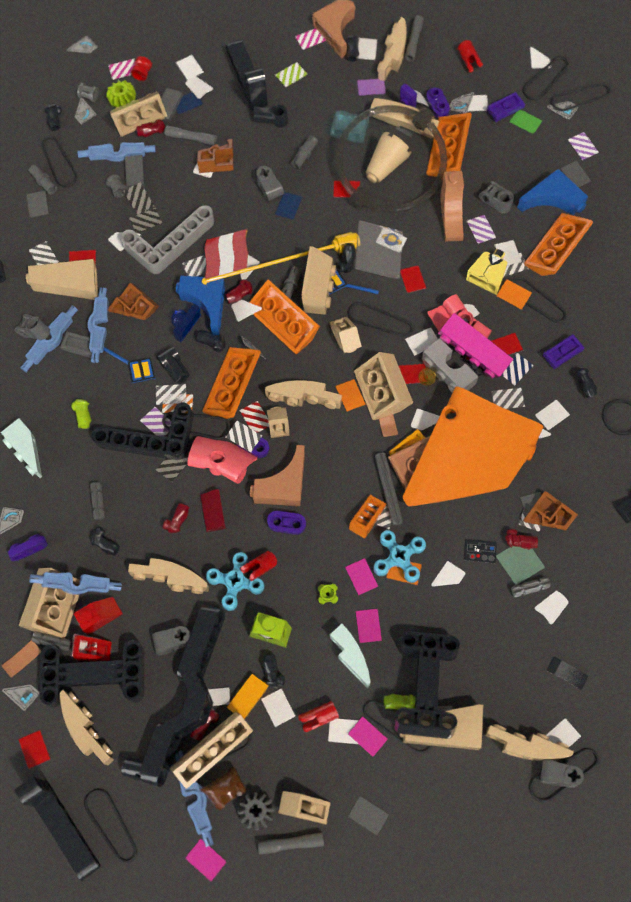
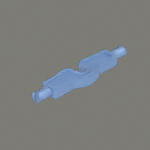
[78,142,156,162]
[88,287,109,363]
[20,305,78,372]
[29,572,122,595]
[175,751,214,847]

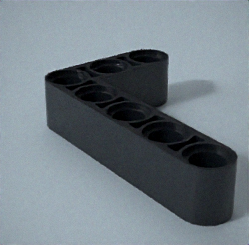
[226,39,268,111]
[92,402,194,460]
[14,776,101,881]

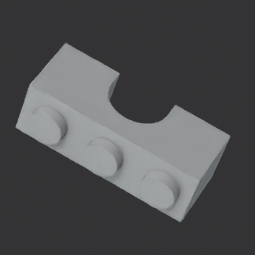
[422,338,478,393]

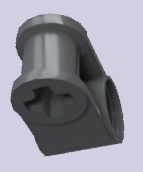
[256,166,284,202]
[479,181,513,213]
[14,314,50,340]
[152,626,191,656]
[540,760,584,788]

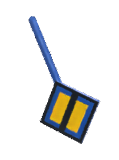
[329,268,379,294]
[103,347,155,383]

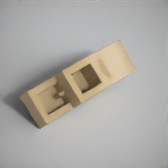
[377,17,406,81]
[368,98,439,139]
[265,381,342,409]
[128,558,209,594]
[60,690,114,765]
[485,724,574,761]

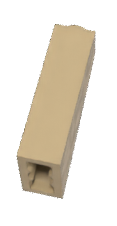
[26,259,98,300]
[400,705,483,750]

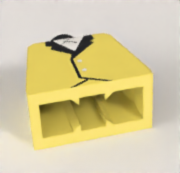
[466,249,508,295]

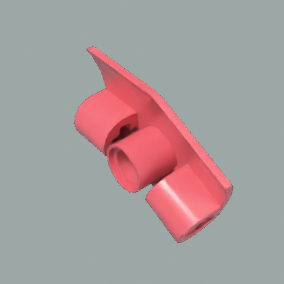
[427,294,492,347]
[188,436,257,484]

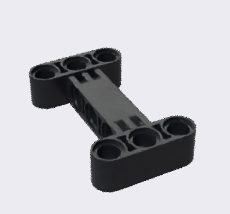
[394,631,460,739]
[39,640,145,708]

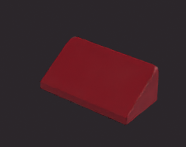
[201,489,226,532]

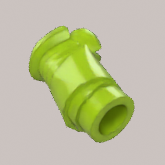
[71,399,91,429]
[384,693,415,709]

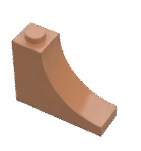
[313,0,355,58]
[440,171,464,242]
[250,445,305,506]

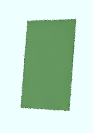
[510,110,542,134]

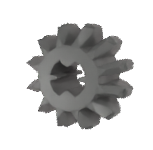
[238,792,275,830]

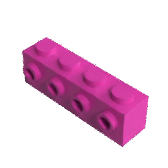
[438,313,513,379]

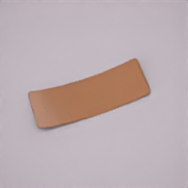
[379,414,398,437]
[2,640,41,677]

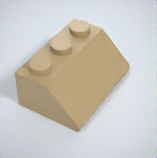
[110,92,167,137]
[302,247,336,315]
[354,352,413,420]
[19,568,80,639]

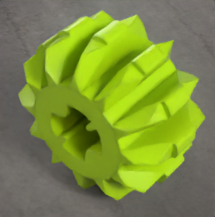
[107,80,136,108]

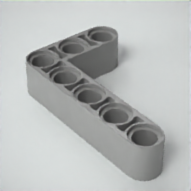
[121,205,214,274]

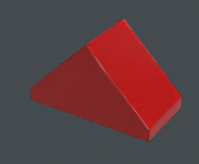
[73,635,112,662]

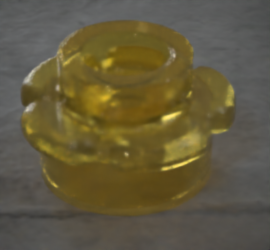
[419,368,436,386]

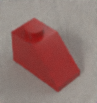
[73,597,123,635]

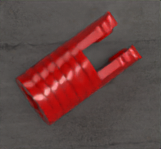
[458,40,483,73]
[240,551,277,581]
[298,701,339,732]

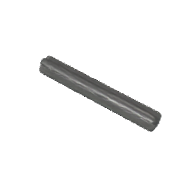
[375,452,403,526]

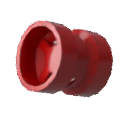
[131,56,152,81]

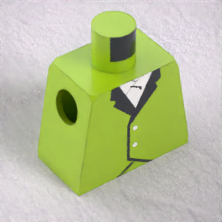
[249,613,292,648]

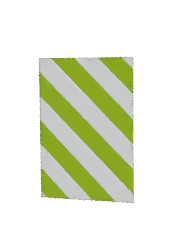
[276,62,307,87]

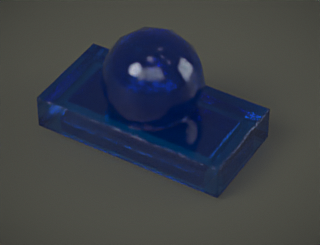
[171,304,201,342]

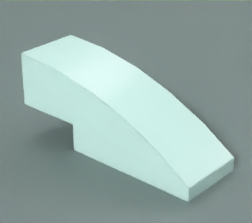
[330,624,371,688]

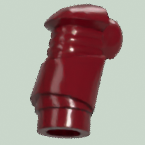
[137,119,165,137]
[225,279,252,304]
[163,503,190,533]
[505,529,538,550]
[190,709,219,741]

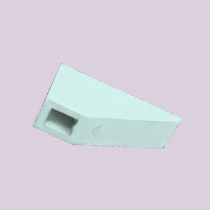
[1,418,42,478]

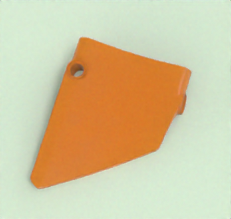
[403,387,543,506]

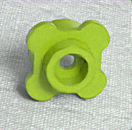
[318,584,338,604]

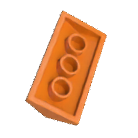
[427,112,472,178]
[524,213,593,276]
[249,279,320,354]
[202,347,261,419]

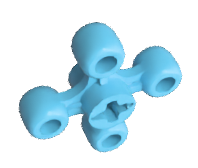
[374,530,426,583]
[206,552,265,611]

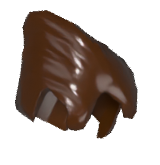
[200,767,246,811]

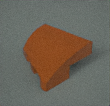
[197,139,234,173]
[108,283,159,320]
[523,491,578,530]

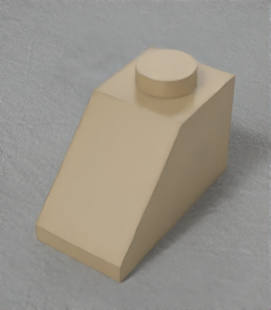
[329,317,362,353]
[267,407,290,438]
[278,791,330,824]

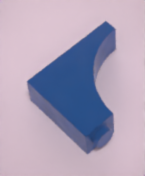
[517,169,588,215]
[176,276,225,335]

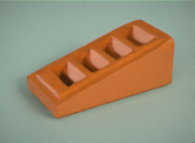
[349,495,386,538]

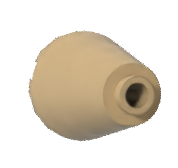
[366,132,411,183]

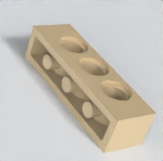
[170,712,253,789]

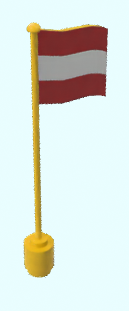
[202,229,360,285]

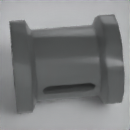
[77,83,99,102]
[106,174,128,198]

